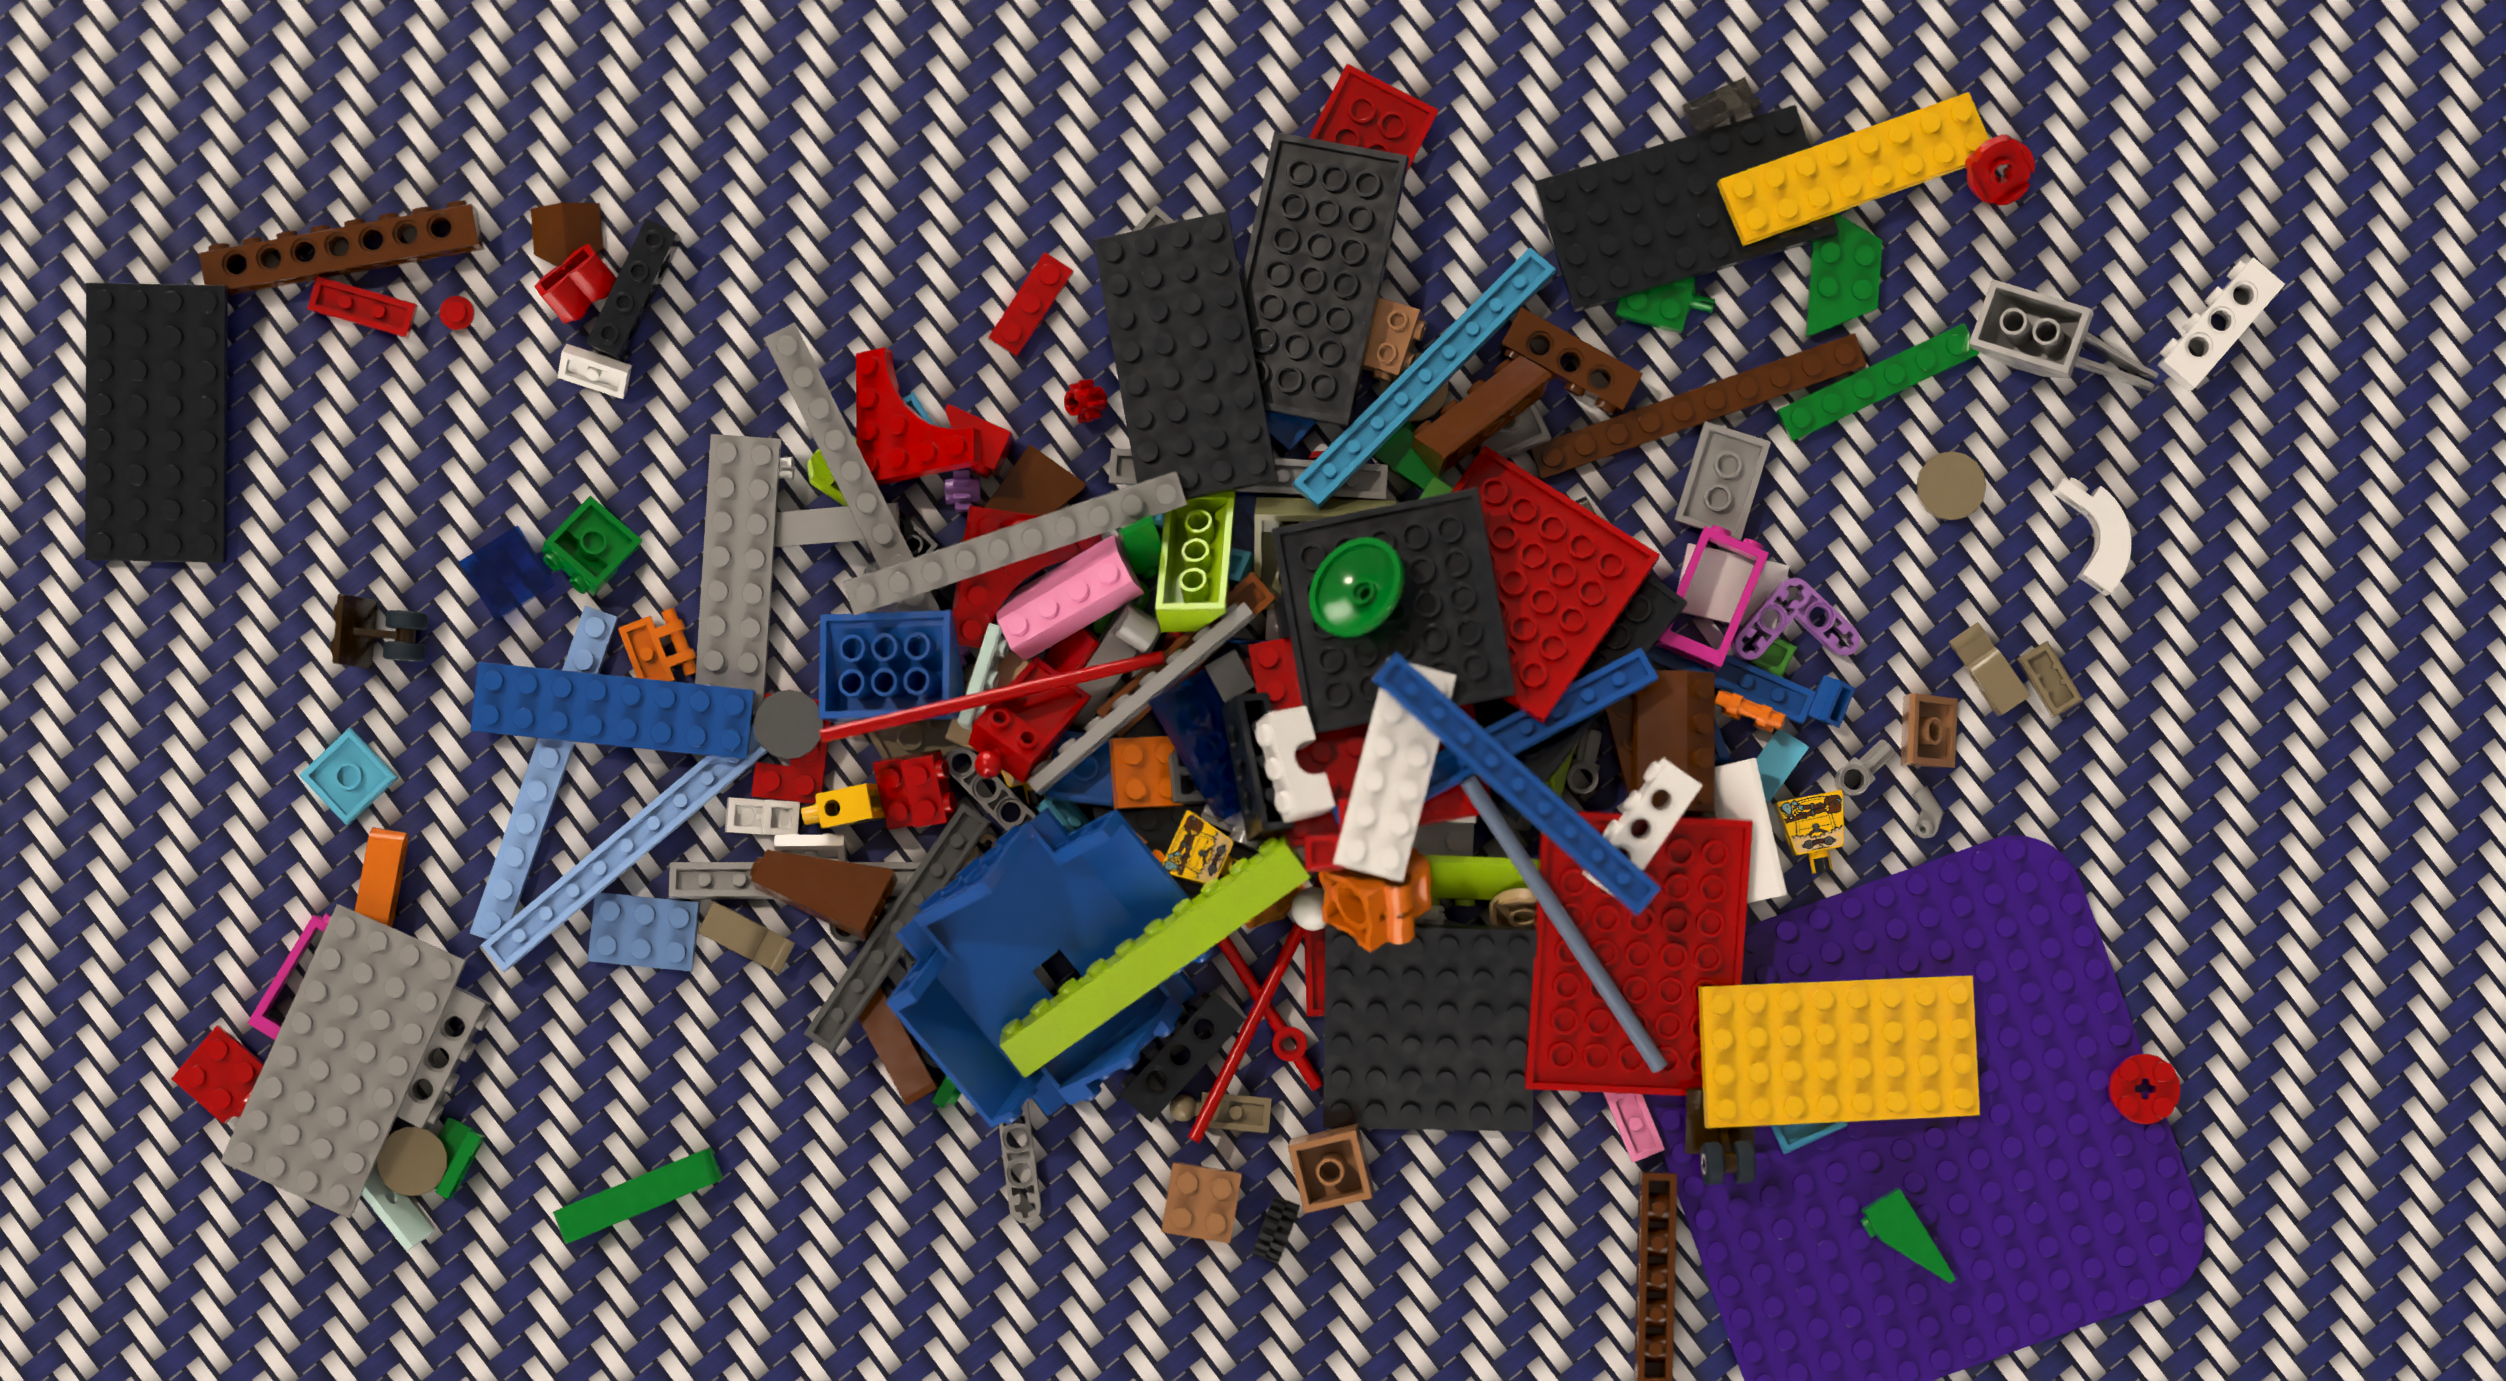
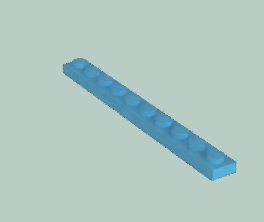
[1293,247,1556,510]

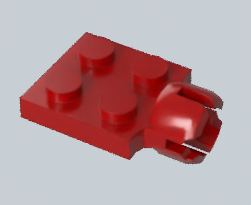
[171,1025,264,1124]

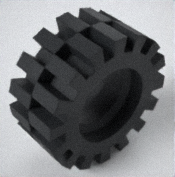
[1252,1195,1300,1264]

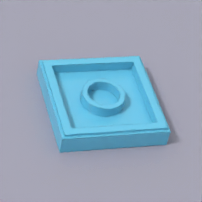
[299,727,399,826]

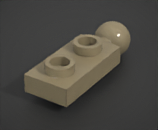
[1170,1092,1272,1133]

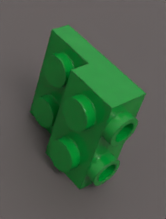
[542,496,642,597]

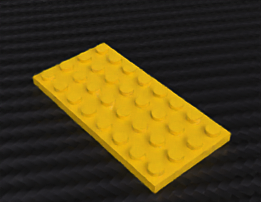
[1698,975,1980,1128]

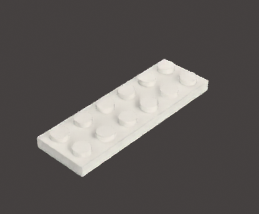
[1333,657,1457,882]

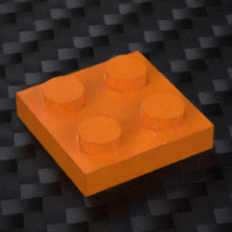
[1109,736,1185,810]

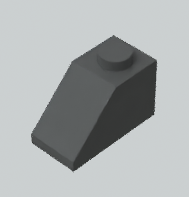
[1204,650,1256,704]

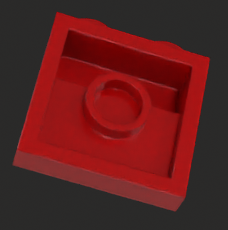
[872,749,957,830]

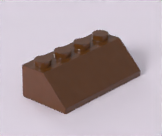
[1411,355,1551,479]
[1633,670,1715,815]

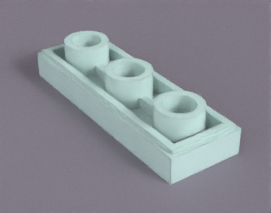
[957,623,1010,731]
[362,1161,435,1251]

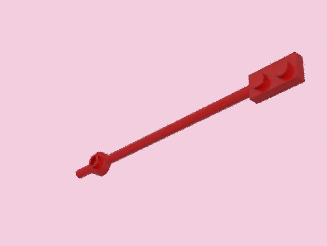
[1191,899,1324,1092]

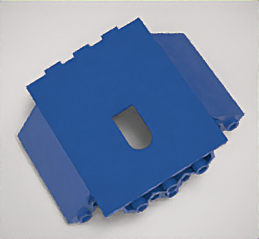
[885,807,1214,1128]

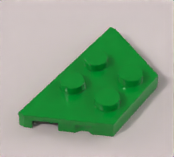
[1805,213,1883,337]

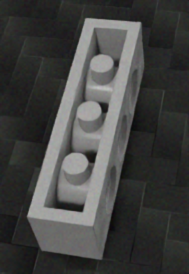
[397,986,491,1129]

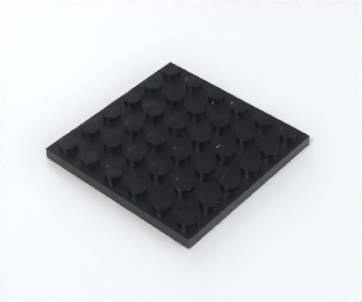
[1272,487,1517,735]
[1323,924,1537,1132]

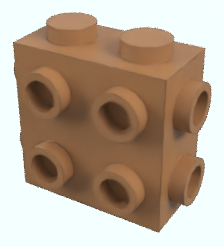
[1363,297,1427,383]

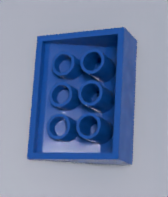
[819,610,964,722]

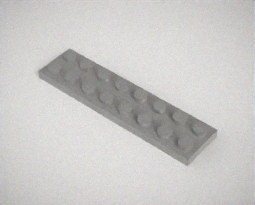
[695,434,781,715]

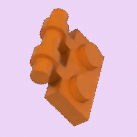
[618,608,697,682]
[1715,689,1786,733]

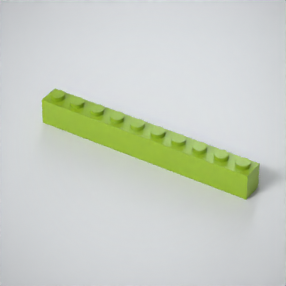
[1000,835,1310,1078]

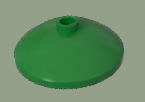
[1309,537,1404,637]

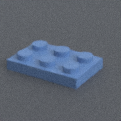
[588,892,700,972]

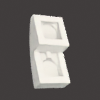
[725,797,800,835]

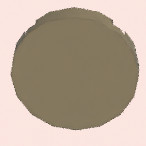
[1916,451,1986,521]
[377,1127,447,1196]

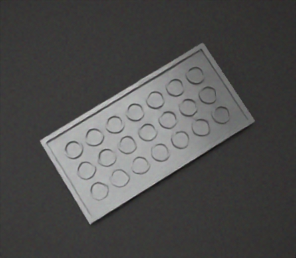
[220,904,467,1218]

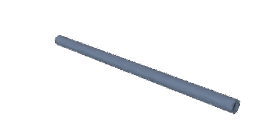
[1460,775,1667,1073]

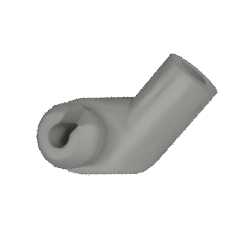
[1912,786,1943,838]

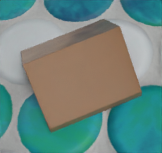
[1900,693,1958,768]

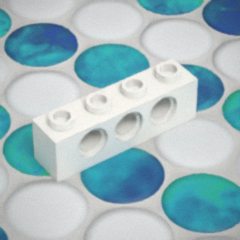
[2157,257,2285,392]
[1582,758,1703,896]

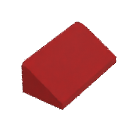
[1042,626,1099,674]

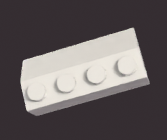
[1700,758,1787,903]

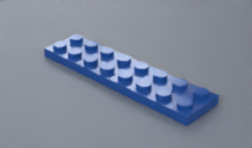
[470,662,756,760]

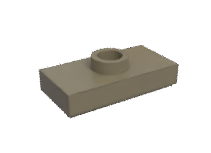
[2016,641,2083,718]

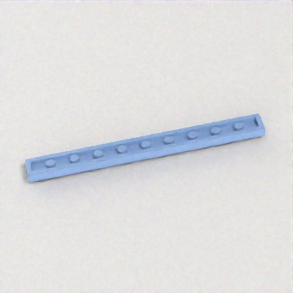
[470,606,619,939]
[481,724,768,972]

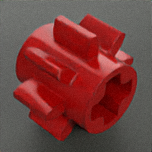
[1064,379,1107,423]

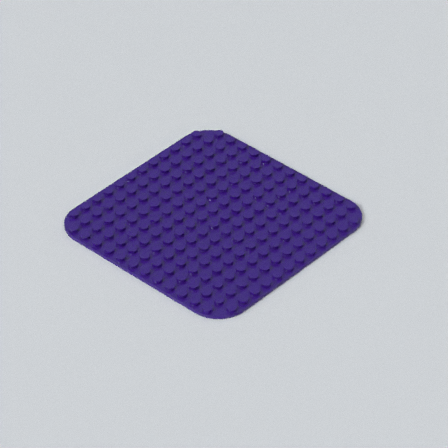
[1642,836,2205,1381]

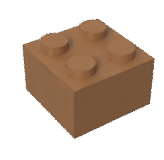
[1288,1123,1375,1214]
[1161,1161,1242,1244]

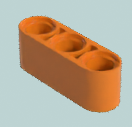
[355,827,408,927]

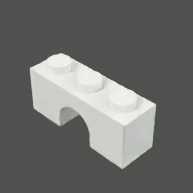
[1256,706,1335,823]

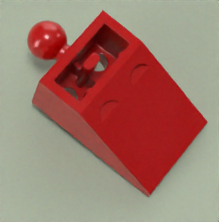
[968,656,1091,784]

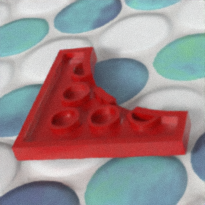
[856,347,981,486]
[952,505,1103,648]

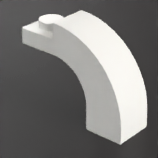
[2051,478,2131,596]

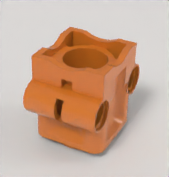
[1319,847,1432,953]

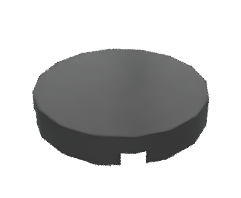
[754,690,824,760]

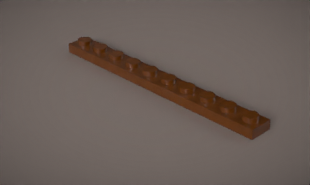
[1530,333,1866,480]

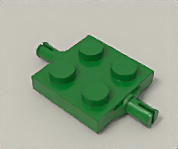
[1615,277,1715,334]

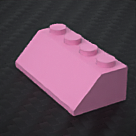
[996,534,1144,661]

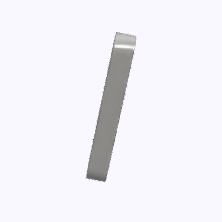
[999,1101,1041,1223]

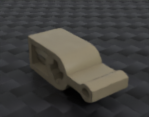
[1949,622,2031,717]
[697,901,795,974]

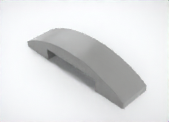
[775,503,900,547]

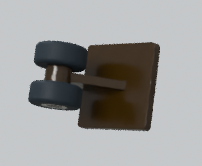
[331,594,428,669]
[1684,1087,1756,1185]

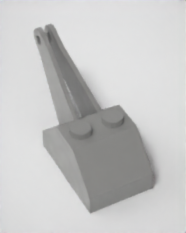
[1969,279,2158,391]

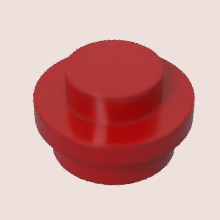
[439,296,475,331]

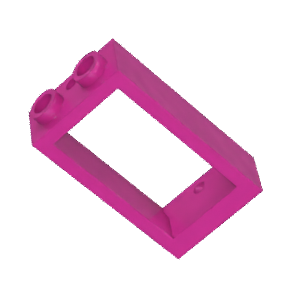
[1655,525,1769,672]
[247,913,331,1040]

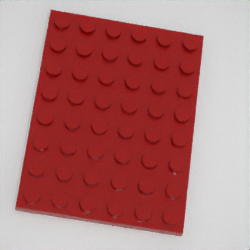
[1524,811,1753,1096]

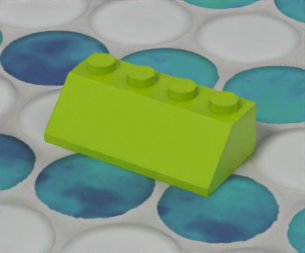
[1155,492,1236,632]
[1423,855,1539,907]

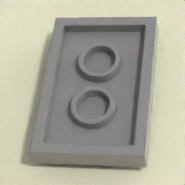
[1674,421,1771,541]

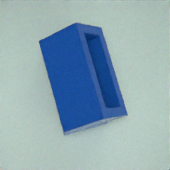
[1807,675,1856,728]

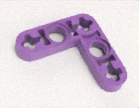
[1731,578,1860,660]

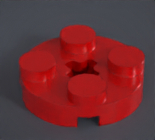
[1965,134,2035,206]
[2108,1054,2180,1124]

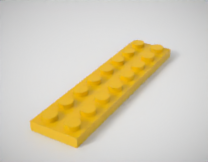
[1717,92,1989,246]

